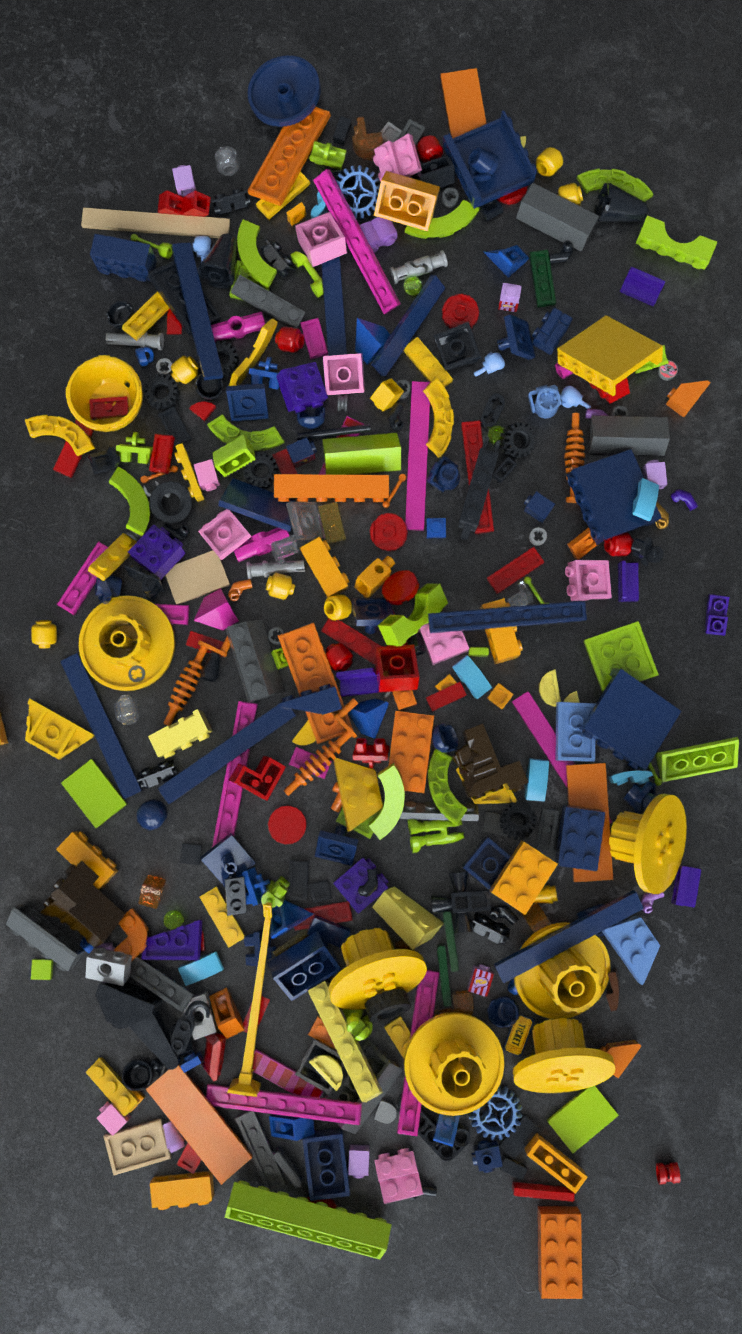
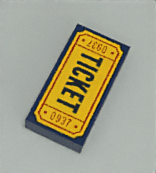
[502,1013,534,1057]

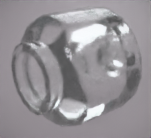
[215,146,240,176]
[113,695,141,725]

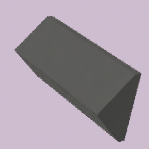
[516,183,599,252]
[588,415,670,456]

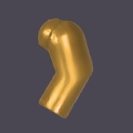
[656,501,669,529]

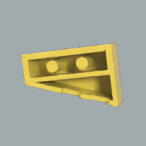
[148,709,213,759]
[372,887,444,950]

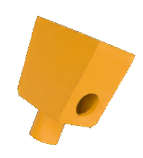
[354,556,395,598]

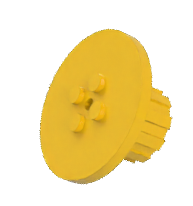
[79,596,175,691]
[609,794,687,894]
[514,922,610,1019]
[328,928,427,1010]
[404,1012,504,1116]
[513,1018,615,1093]

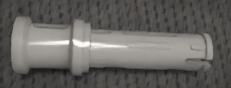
[106,332,164,350]
[247,560,305,579]

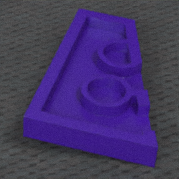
[142,920,202,960]

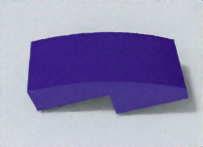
[705,594,730,636]

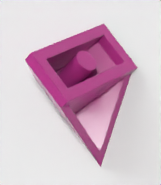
[194,588,239,631]

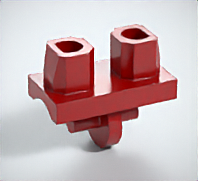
[352,738,390,769]

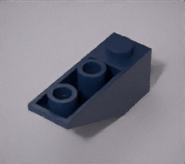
[279,684,342,715]

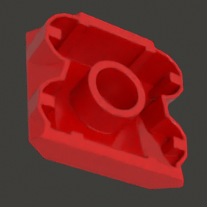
[201,1033,226,1081]

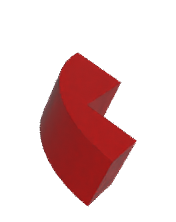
[158,190,211,217]

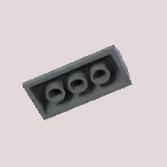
[226,620,285,703]
[6,903,86,971]
[325,1040,403,1134]

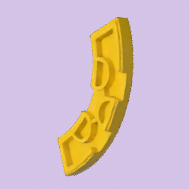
[229,319,278,386]
[423,377,454,458]
[25,415,95,456]

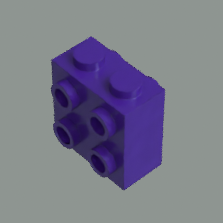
[276,362,328,413]
[128,525,186,580]
[333,857,389,914]

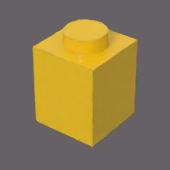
[370,378,404,411]

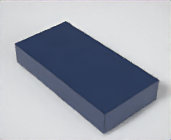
[307,915,351,948]

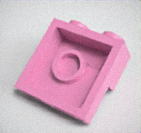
[373,133,422,182]
[198,509,251,560]
[565,560,612,601]
[374,1148,423,1204]

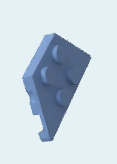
[602,915,660,985]

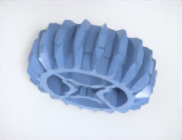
[336,165,380,219]
[469,1085,522,1140]

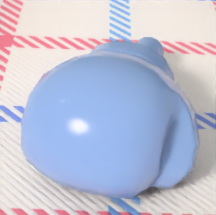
[191,235,211,262]
[474,352,505,377]
[560,386,591,409]

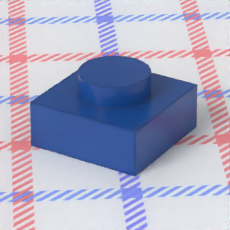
[426,518,446,538]
[180,1051,204,1073]

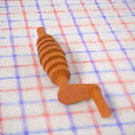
[564,413,585,503]
[164,636,230,726]
[283,698,358,796]

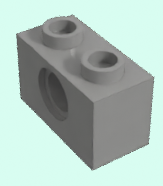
[85,947,132,986]
[182,991,219,1040]

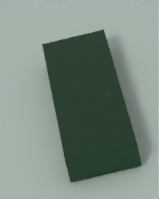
[529,249,556,308]
[443,910,459,972]
[436,943,452,1007]

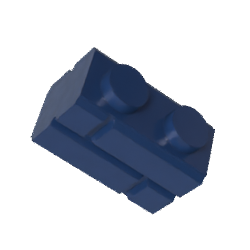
[532,308,573,355]

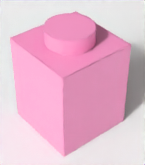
[194,459,220,491]
[97,1102,131,1136]

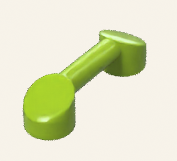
[290,251,323,298]

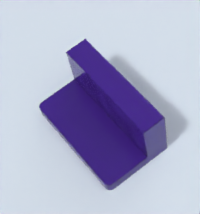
[620,267,665,307]
[618,560,639,602]
[336,668,379,697]
[671,865,701,908]

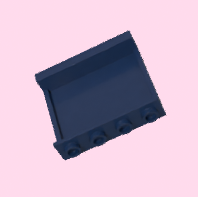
[443,110,537,209]
[566,449,662,545]
[577,668,681,771]

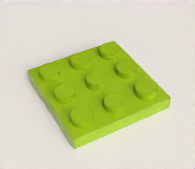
[583,621,659,693]

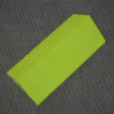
[322,433,401,475]
[655,737,739,782]

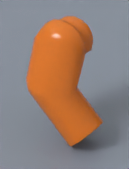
[228,579,253,601]
[331,782,342,812]

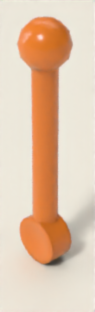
[140,465,178,484]
[382,474,406,508]

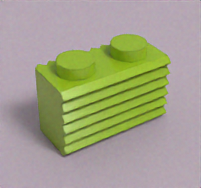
[212,435,255,477]

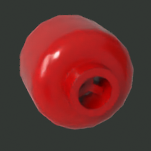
[416,135,443,163]
[275,326,304,353]
[604,532,634,556]
[326,643,353,672]

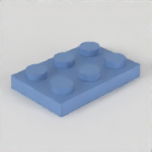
[555,702,596,762]

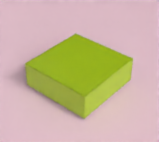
[468,647,489,657]
[31,959,53,980]

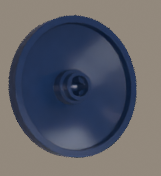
[248,55,321,127]

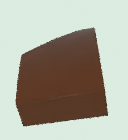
[606,968,620,1012]

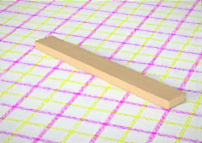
[81,208,230,238]

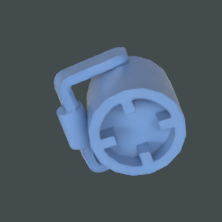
[528,385,562,419]

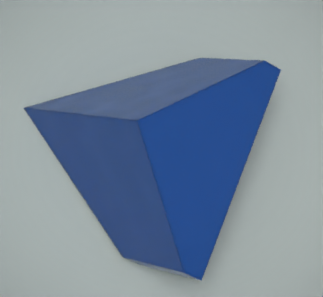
[484,245,529,278]
[355,318,390,365]
[348,698,389,739]
[270,900,313,939]

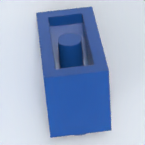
[269,1115,315,1141]

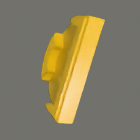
[292,720,316,745]

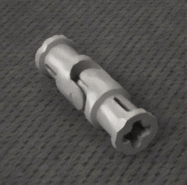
[390,250,448,284]

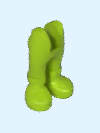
[407,819,464,853]
[343,1009,373,1041]

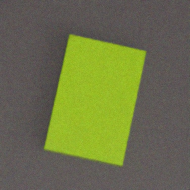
[61,759,127,828]
[547,1086,619,1153]

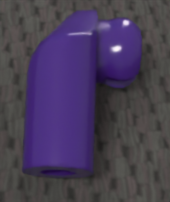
[671,489,698,511]

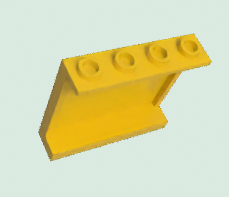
[557,315,663,396]

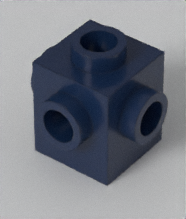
[471,1140,503,1173]

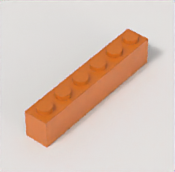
[274,474,389,502]

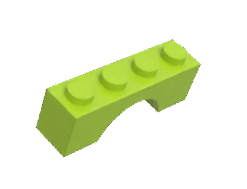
[635,215,717,270]
[378,583,448,646]

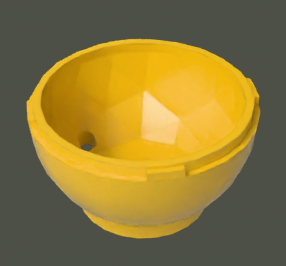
[66,355,143,432]

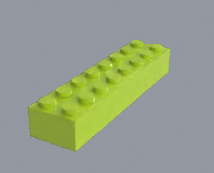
[224,1181,392,1259]

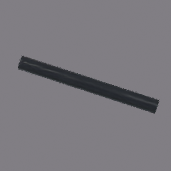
[297,424,372,441]

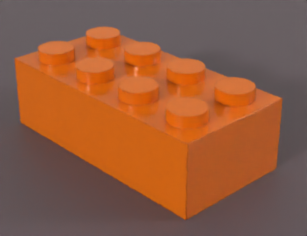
[388,711,434,793]
[538,1206,582,1299]

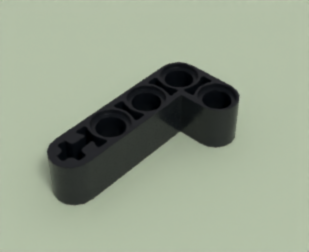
[397,1094,471,1161]

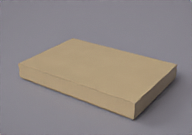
[165,551,230,605]
[103,1118,172,1175]

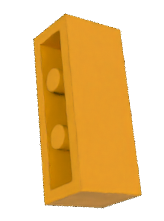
[300,537,349,598]
[56,831,118,889]
[524,1133,587,1194]
[150,1171,215,1210]

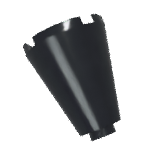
[594,183,649,222]
[198,234,237,289]

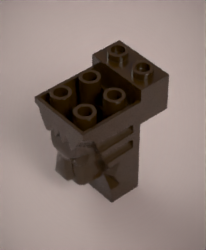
[452,723,529,800]
[40,861,125,948]

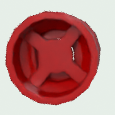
[656,1162,680,1185]

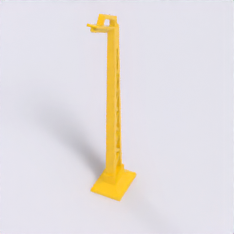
[227,902,272,1097]

